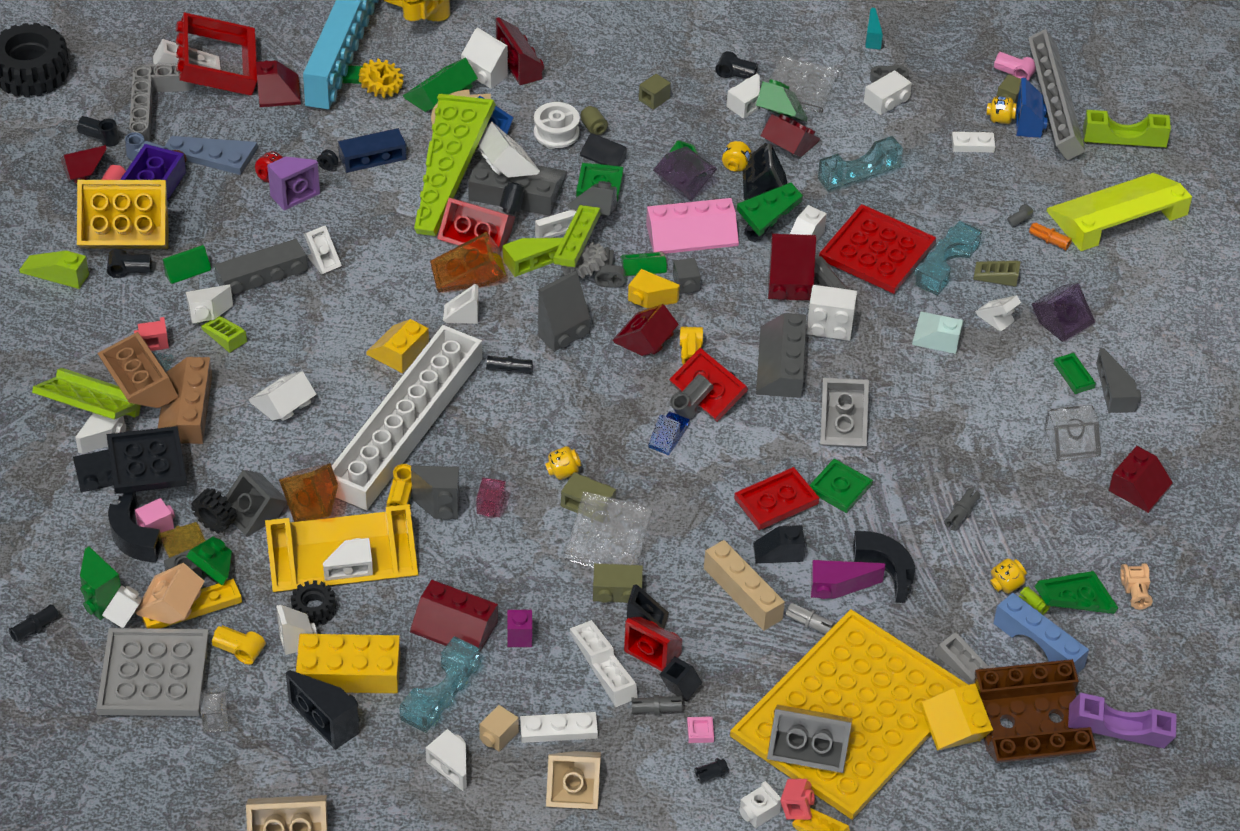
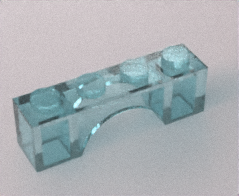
[818,136,903,191]
[915,220,982,296]
[400,636,481,733]

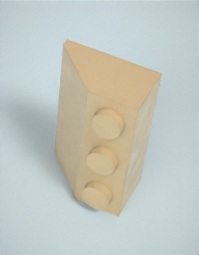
[246,795,328,831]

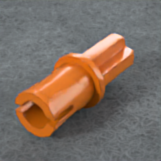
[1029,223,1072,251]

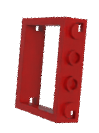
[176,12,257,96]

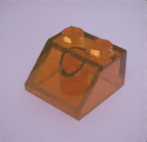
[279,463,338,522]

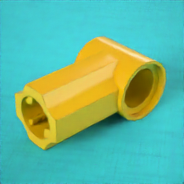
[680,326,703,364]
[386,464,412,507]
[212,625,266,665]

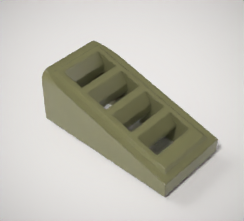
[973,261,1021,287]

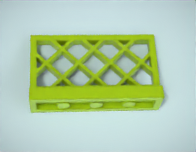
[32,368,141,420]

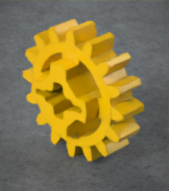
[359,58,404,98]

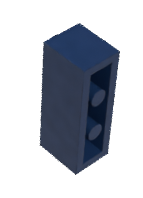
[338,128,407,173]

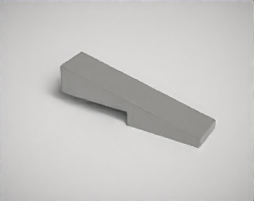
[934,632,996,684]

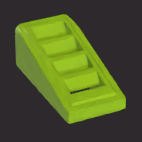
[201,316,247,353]

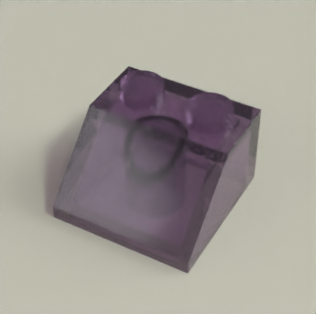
[653,146,717,202]
[1031,283,1095,341]

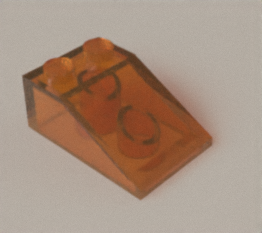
[430,232,506,292]

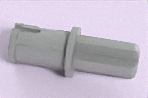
[786,603,835,634]

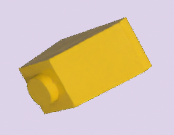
[628,269,680,308]

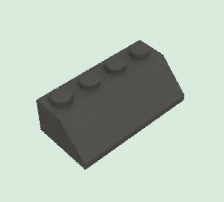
[756,313,806,398]

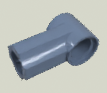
[125,132,168,160]

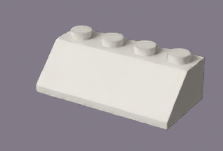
[477,122,540,177]

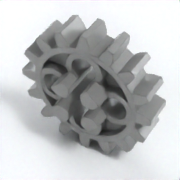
[560,242,608,279]

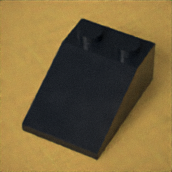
[286,670,360,750]

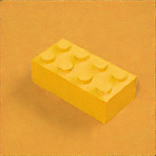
[296,634,401,694]

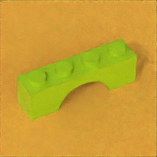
[1083,110,1171,147]

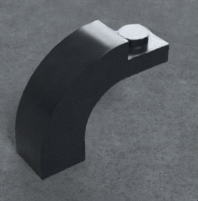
[108,492,162,563]
[853,531,915,603]

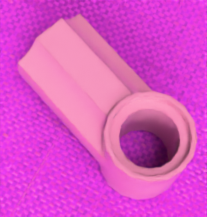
[994,52,1036,81]

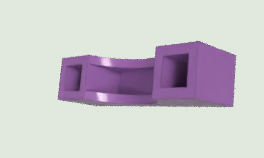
[1068,693,1176,748]

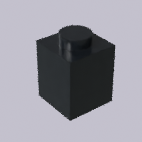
[659,656,703,701]

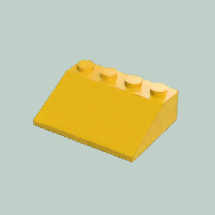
[77,180,169,249]

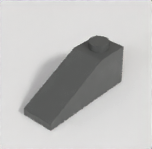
[1096,348,1141,413]

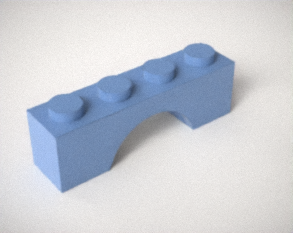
[993,593,1089,674]

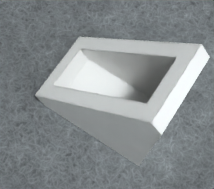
[443,284,479,324]

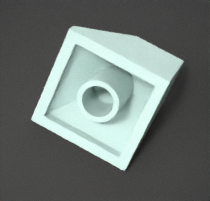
[912,311,964,354]

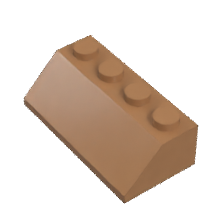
[97,332,178,408]
[158,357,212,444]

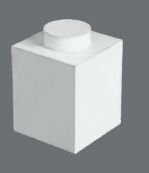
[102,585,142,628]

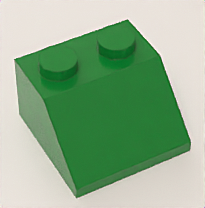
[80,546,121,621]

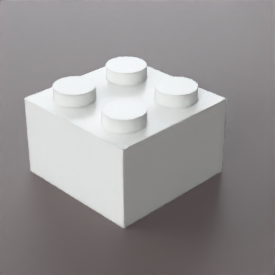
[806,285,857,341]

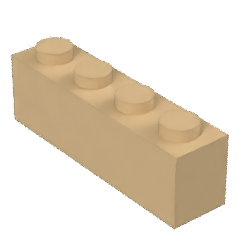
[704,540,785,631]

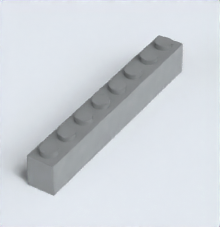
[1028,29,1086,160]

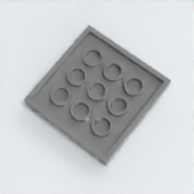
[96,628,209,716]

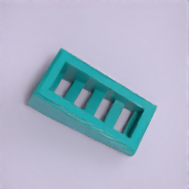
[865,7,883,50]

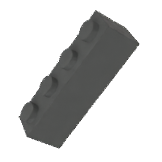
[214,239,308,295]

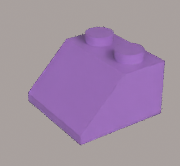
[267,157,320,210]

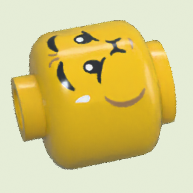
[545,446,582,480]
[990,558,1027,594]

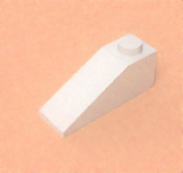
[153,39,221,70]

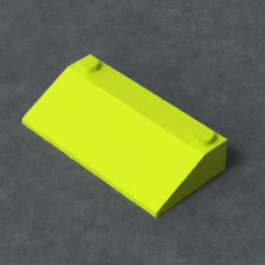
[1047,173,1192,252]

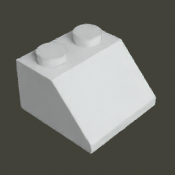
[461,28,508,88]
[249,371,316,421]

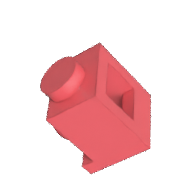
[134,317,169,351]
[780,779,815,820]

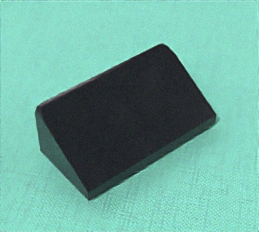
[580,133,627,166]

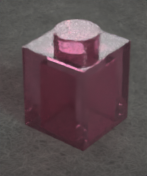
[476,477,506,518]

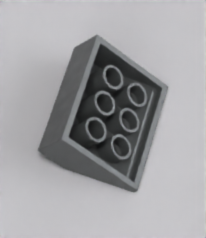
[468,158,567,216]

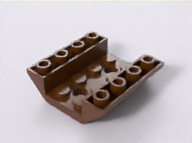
[975,659,1097,763]

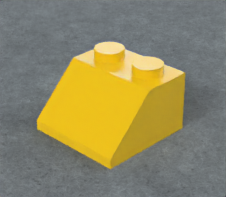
[366,319,429,374]
[920,683,993,751]

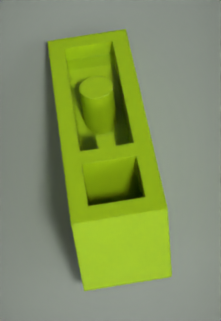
[503,238,563,277]
[19,250,89,289]

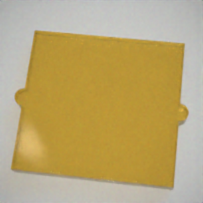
[160,522,205,558]

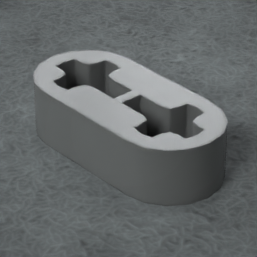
[870,66,909,83]

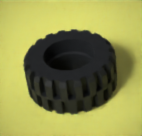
[0,23,70,97]

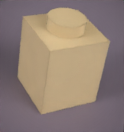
[479,705,519,752]

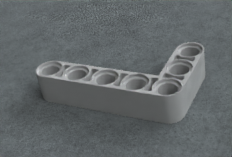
[129,64,195,142]

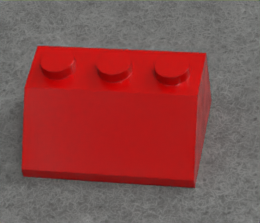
[437,198,515,257]

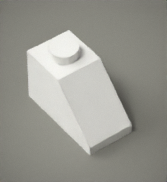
[790,205,827,241]
[186,284,233,323]
[75,413,126,454]
[323,538,373,581]
[276,605,317,655]
[426,729,467,791]

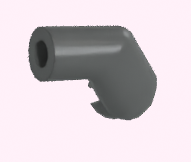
[1007,204,1033,227]

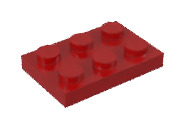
[669,348,749,422]
[734,467,819,530]

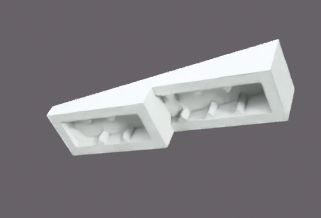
[570,620,638,707]

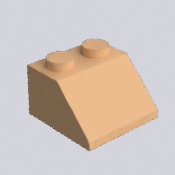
[135,563,204,624]

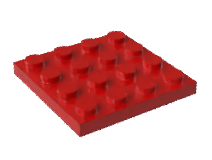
[819,204,937,294]

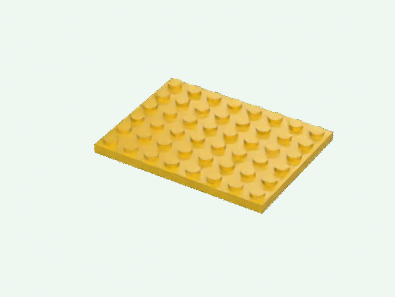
[730,609,968,820]

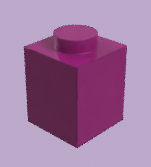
[507,610,532,647]

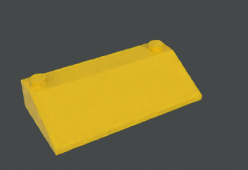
[265,504,418,593]

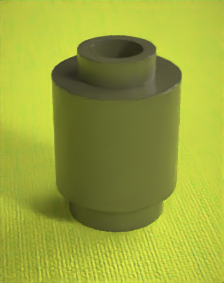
[580,106,608,135]

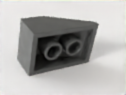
[538,271,590,352]

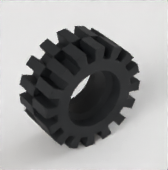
[191,488,237,533]
[291,580,336,627]

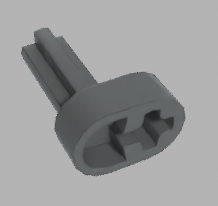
[595,247,626,288]

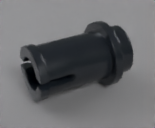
[694,758,729,784]

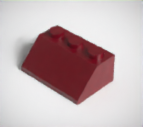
[496,17,544,86]
[410,580,498,658]

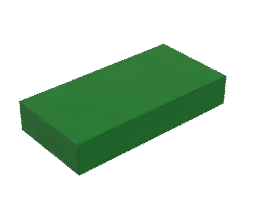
[1053,353,1096,394]

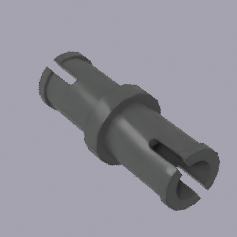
[944,488,980,531]
[631,695,682,715]

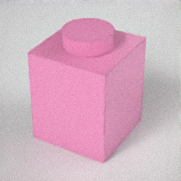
[135,498,175,535]

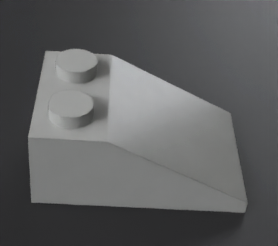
[820,378,869,447]

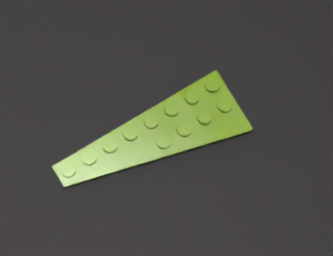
[414,94,496,236]

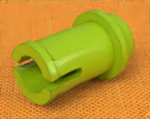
[1019,586,1050,615]

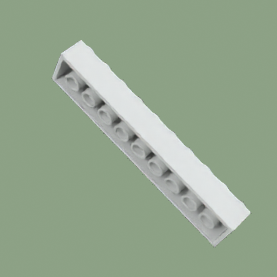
[325,325,482,510]

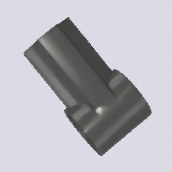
[670,374,714,420]

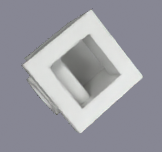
[739,781,781,828]

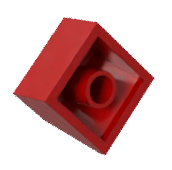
[624,617,682,671]

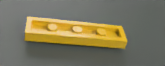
[142,579,242,629]

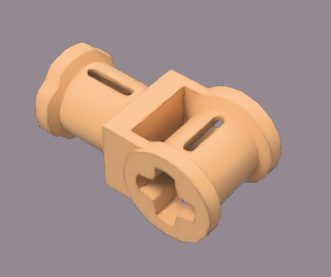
[1120,563,1153,610]

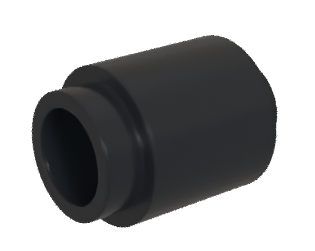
[499,181,525,215]

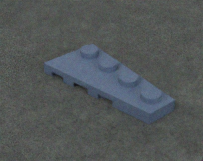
[164,136,258,175]

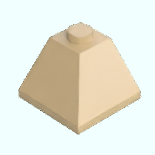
[546,751,601,809]

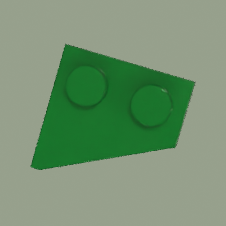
[186,536,232,585]

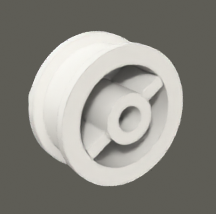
[534,102,580,149]

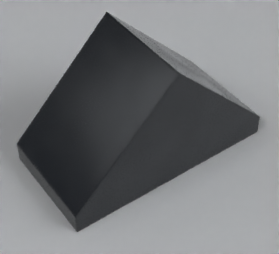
[627,584,669,629]

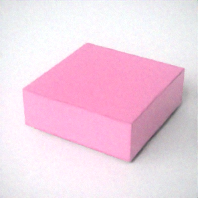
[687,717,714,743]

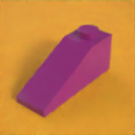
[811,560,885,599]

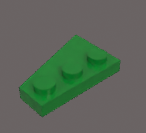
[737,182,803,236]
[1034,571,1118,614]

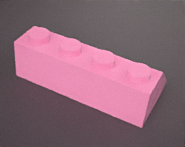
[646,198,739,254]

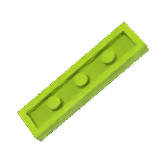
[553,205,601,267]

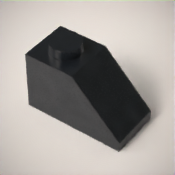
[753,525,805,564]

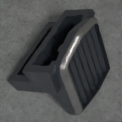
[743,143,787,200]

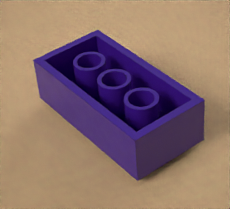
[120,144,186,201]

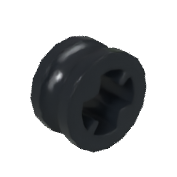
[317,149,338,171]

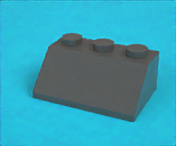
[767,704,853,773]

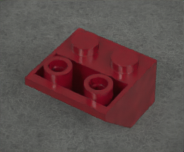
[760,113,820,157]

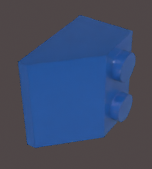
[1016,78,1047,138]

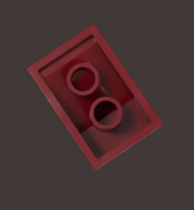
[768,234,816,301]

